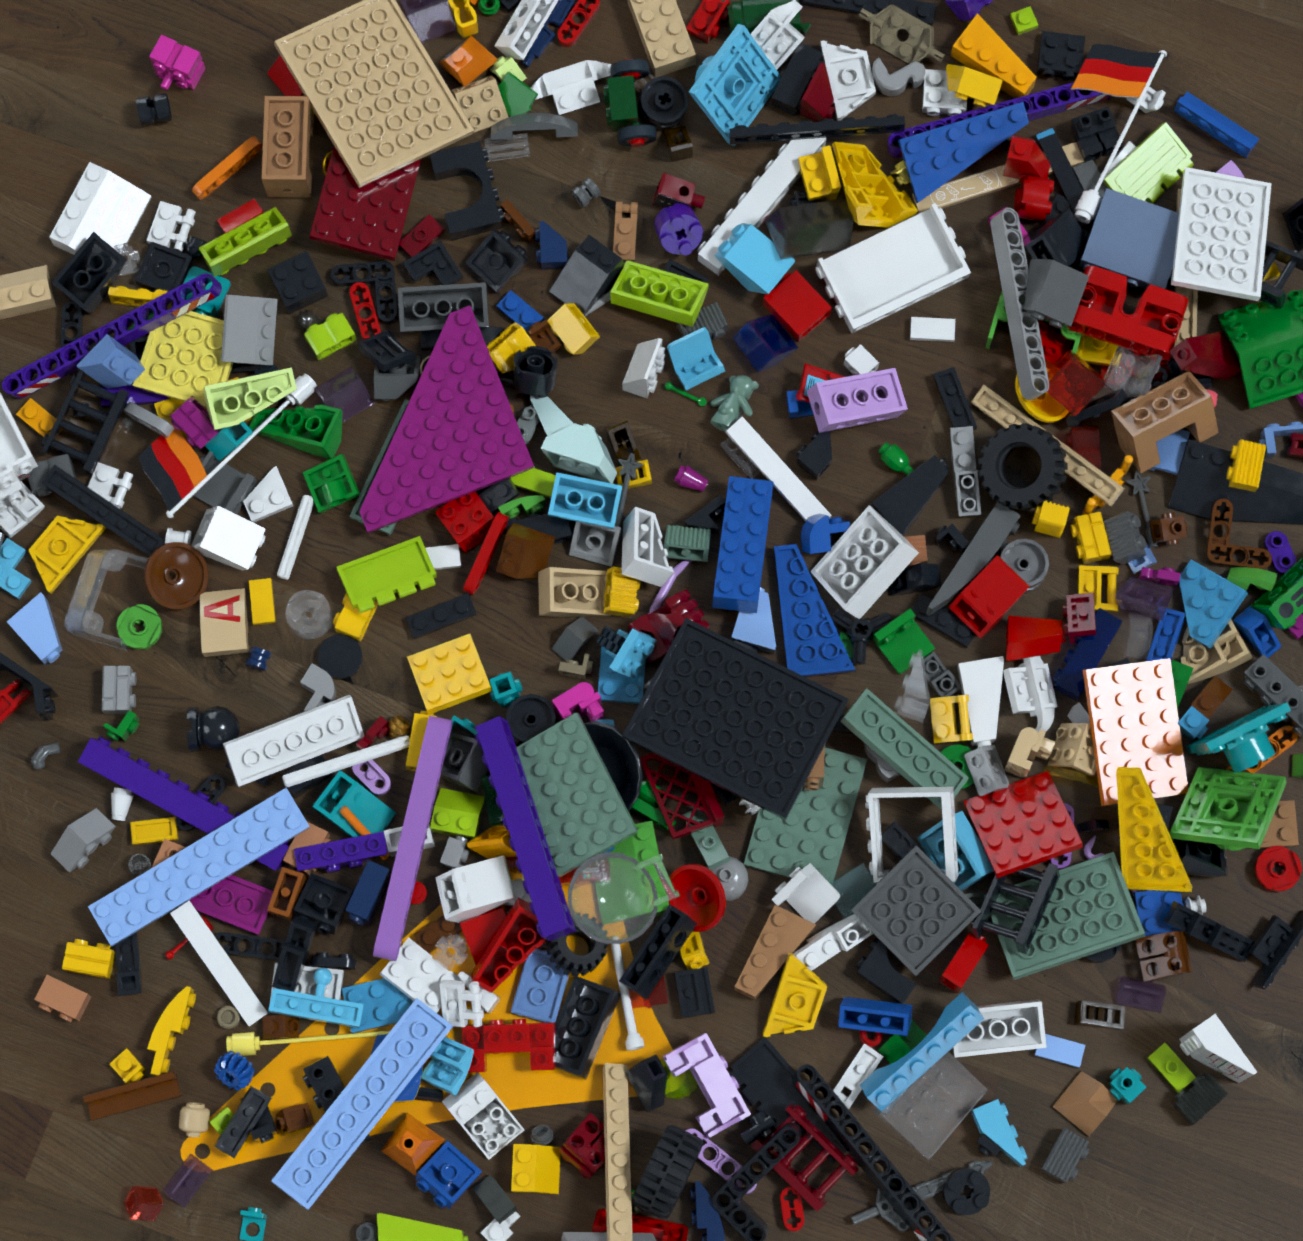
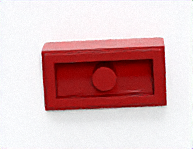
[217,199,264,233]

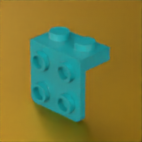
[183,266,231,318]

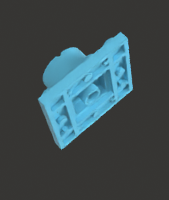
[689,24,782,146]

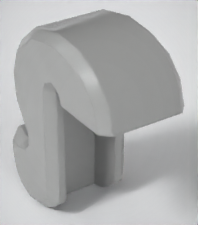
[872,57,925,97]

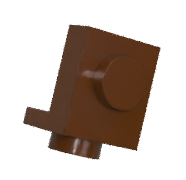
[528,320,562,353]
[262,1015,299,1040]

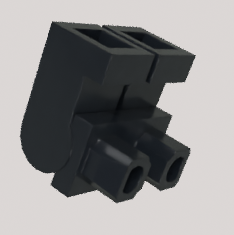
[1071,106,1124,162]

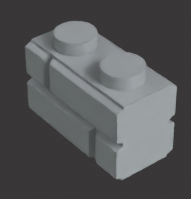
[102,666,137,714]

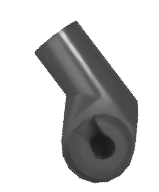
[31,742,61,770]

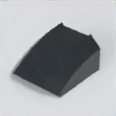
[1173,839,1228,877]

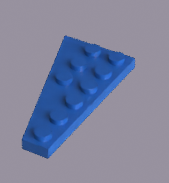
[898,102,1029,203]

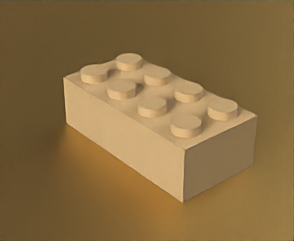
[627,0,696,78]

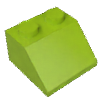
[430,788,485,840]

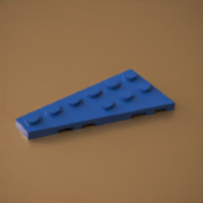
[774,544,856,677]

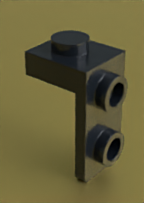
[241,1091,278,1144]

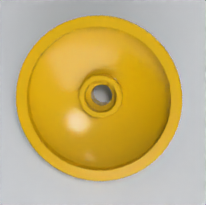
[1015,365,1073,423]

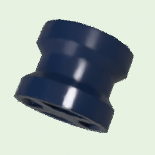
[245,647,272,671]

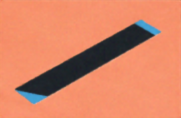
[1036,128,1096,224]

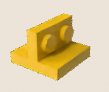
[798,145,841,201]

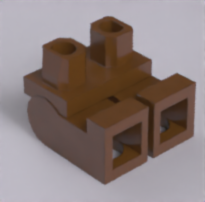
[1136,931,1192,982]

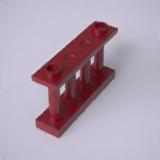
[751,1104,859,1212]

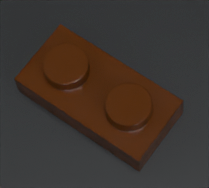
[501,199,536,243]
[414,915,462,954]

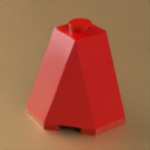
[1003,134,1051,179]

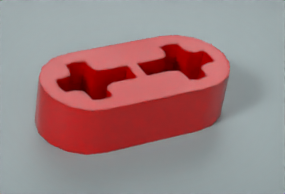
[780,1187,804,1232]

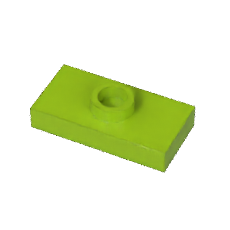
[1147,1043,1196,1093]

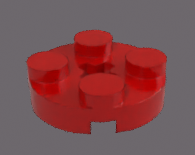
[1255,846,1302,892]

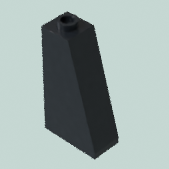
[871,455,949,537]

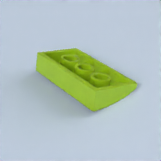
[610,260,709,327]

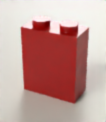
[763,270,832,342]

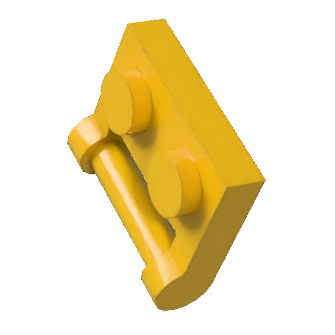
[1078,565,1119,613]
[929,694,973,743]

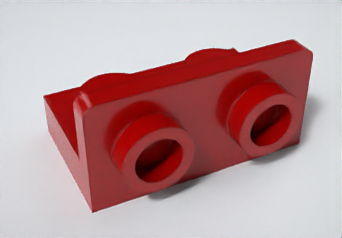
[686,0,730,44]

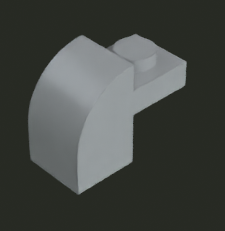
[300,663,336,712]

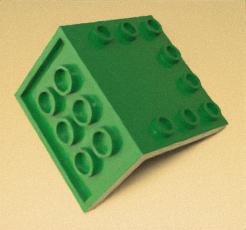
[1217,289,1303,409]

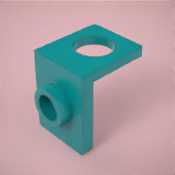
[451,715,478,738]
[239,1207,267,1241]

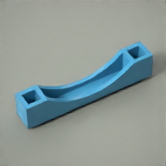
[860,992,984,1112]

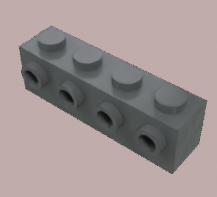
[1244,654,1303,738]

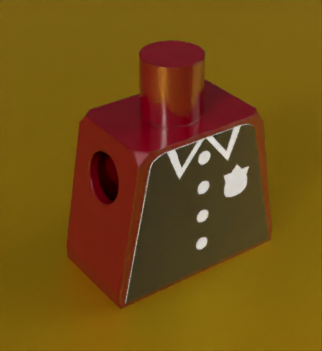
[652,173,705,209]

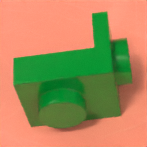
[103,710,140,741]

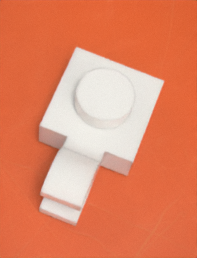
[481,1212,521,1241]

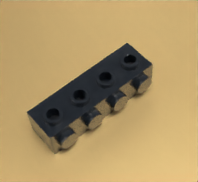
[302,1056,372,1147]

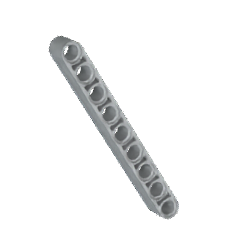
[990,208,1049,401]

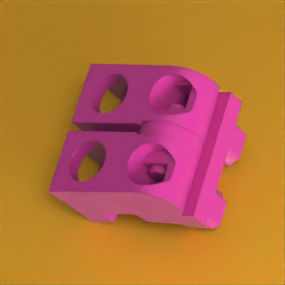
[552,682,604,722]

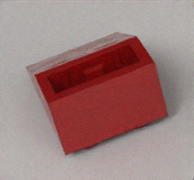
[949,555,1030,639]

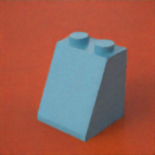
[715,223,795,294]

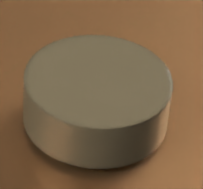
[217,1006,241,1029]

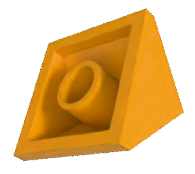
[467,824,517,859]

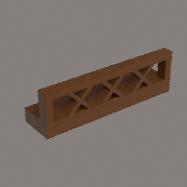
[83,1071,182,1121]

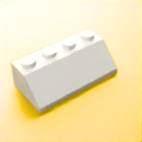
[953,999,1047,1058]

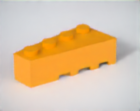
[951,13,1037,98]

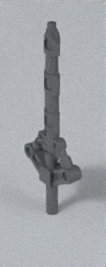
[851,1160,992,1232]

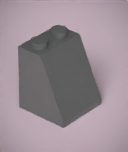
[1024,259,1089,328]

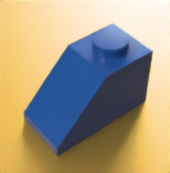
[1233,606,1282,658]

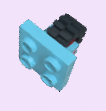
[596,626,657,679]

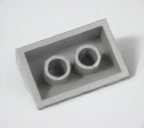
[221,295,278,365]

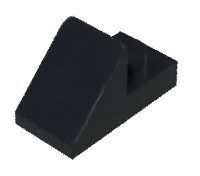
[685,495,726,534]

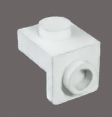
[1126,87,1166,113]

